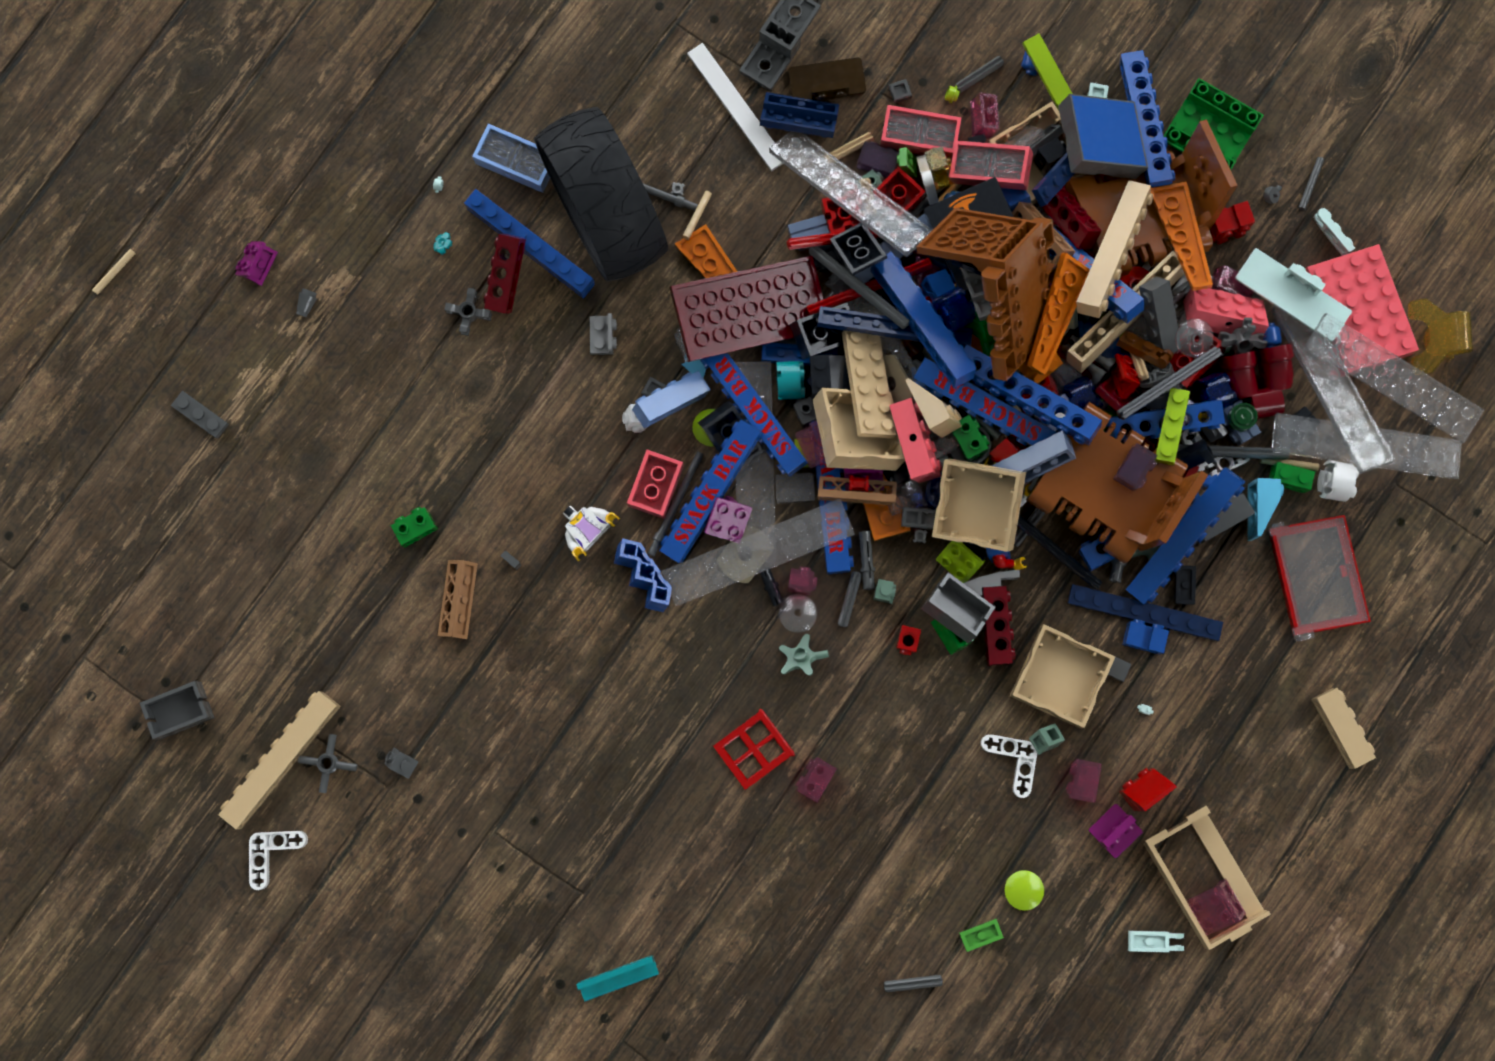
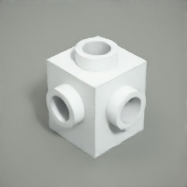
[622,404,647,433]

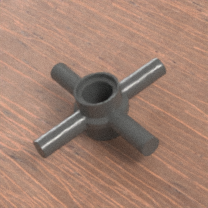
[298,734,358,793]

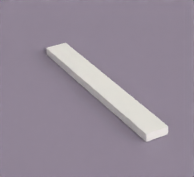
[687,43,787,172]

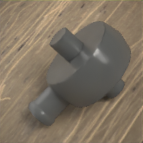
[1263,185,1282,204]

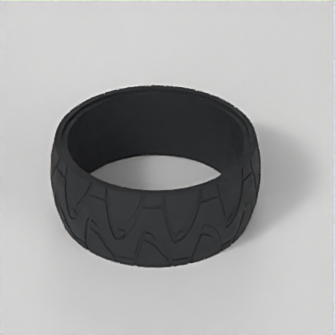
[534,107,669,282]

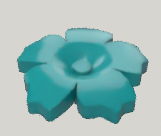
[433,232,452,255]

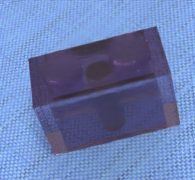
[857,142,899,178]
[1113,443,1158,491]

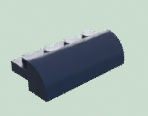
[759,92,839,138]

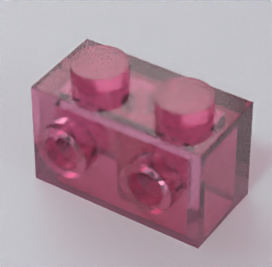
[970,92,999,139]
[1211,265,1253,297]
[788,566,818,595]
[795,757,837,803]
[1067,759,1102,803]

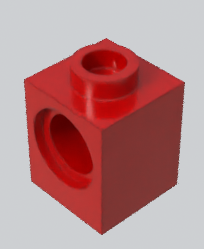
[896,625,921,656]

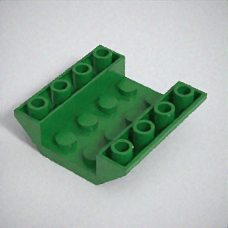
[1163,78,1264,170]

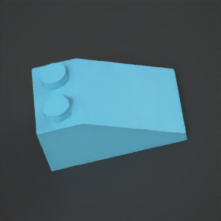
[1248,478,1284,541]

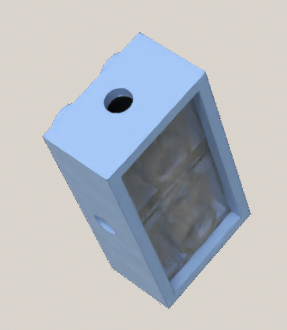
[472,124,550,193]

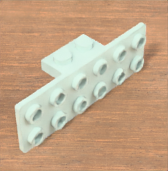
[1235,248,1352,342]

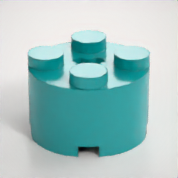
[776,361,805,400]

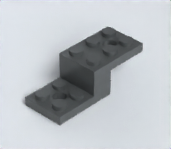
[739,0,821,92]

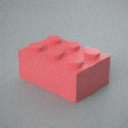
[627,450,684,519]

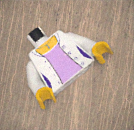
[563,506,620,561]

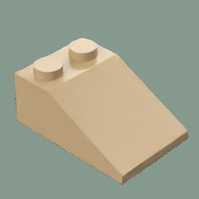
[905,378,962,438]

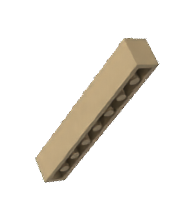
[1076,181,1153,318]
[1066,251,1185,373]
[218,691,341,830]

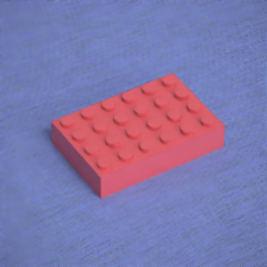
[1306,244,1419,378]

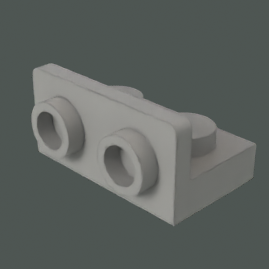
[590,313,617,355]

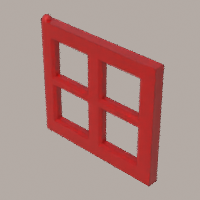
[713,709,795,790]

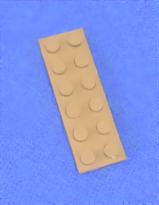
[842,331,896,438]

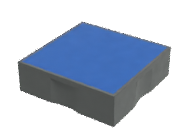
[1058,94,1148,179]

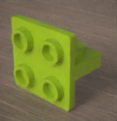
[936,541,986,583]

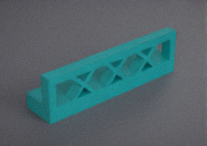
[576,955,659,1002]

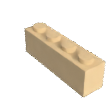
[1311,688,1376,769]

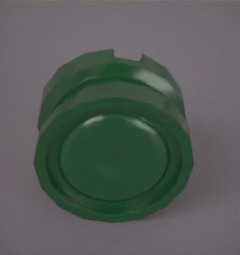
[1227,403,1258,432]

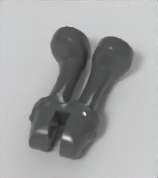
[1060,335,1117,388]

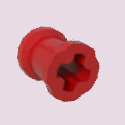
[849,475,869,492]

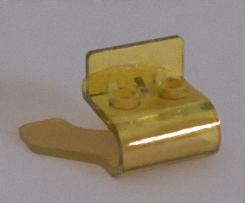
[1408,298,1473,375]

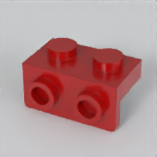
[1111,353,1140,400]

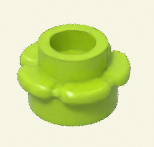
[944,86,960,103]

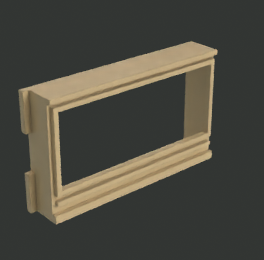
[1144,806,1271,950]

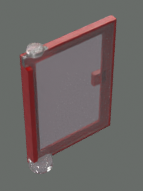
[1268,515,1371,642]

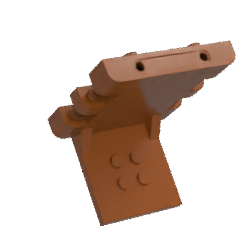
[1065,119,1238,277]
[916,208,1056,381]
[1026,402,1208,564]

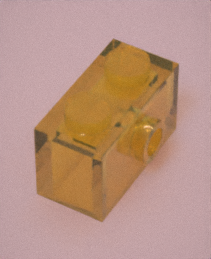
[924,146,953,190]

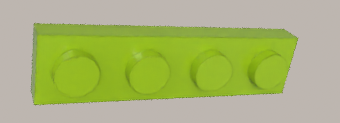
[1155,388,1190,465]

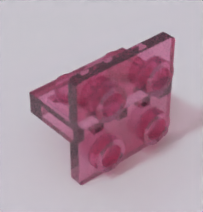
[795,421,825,468]

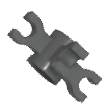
[444,288,492,336]
[1218,317,1267,355]

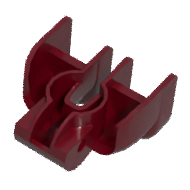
[1217,343,1294,419]

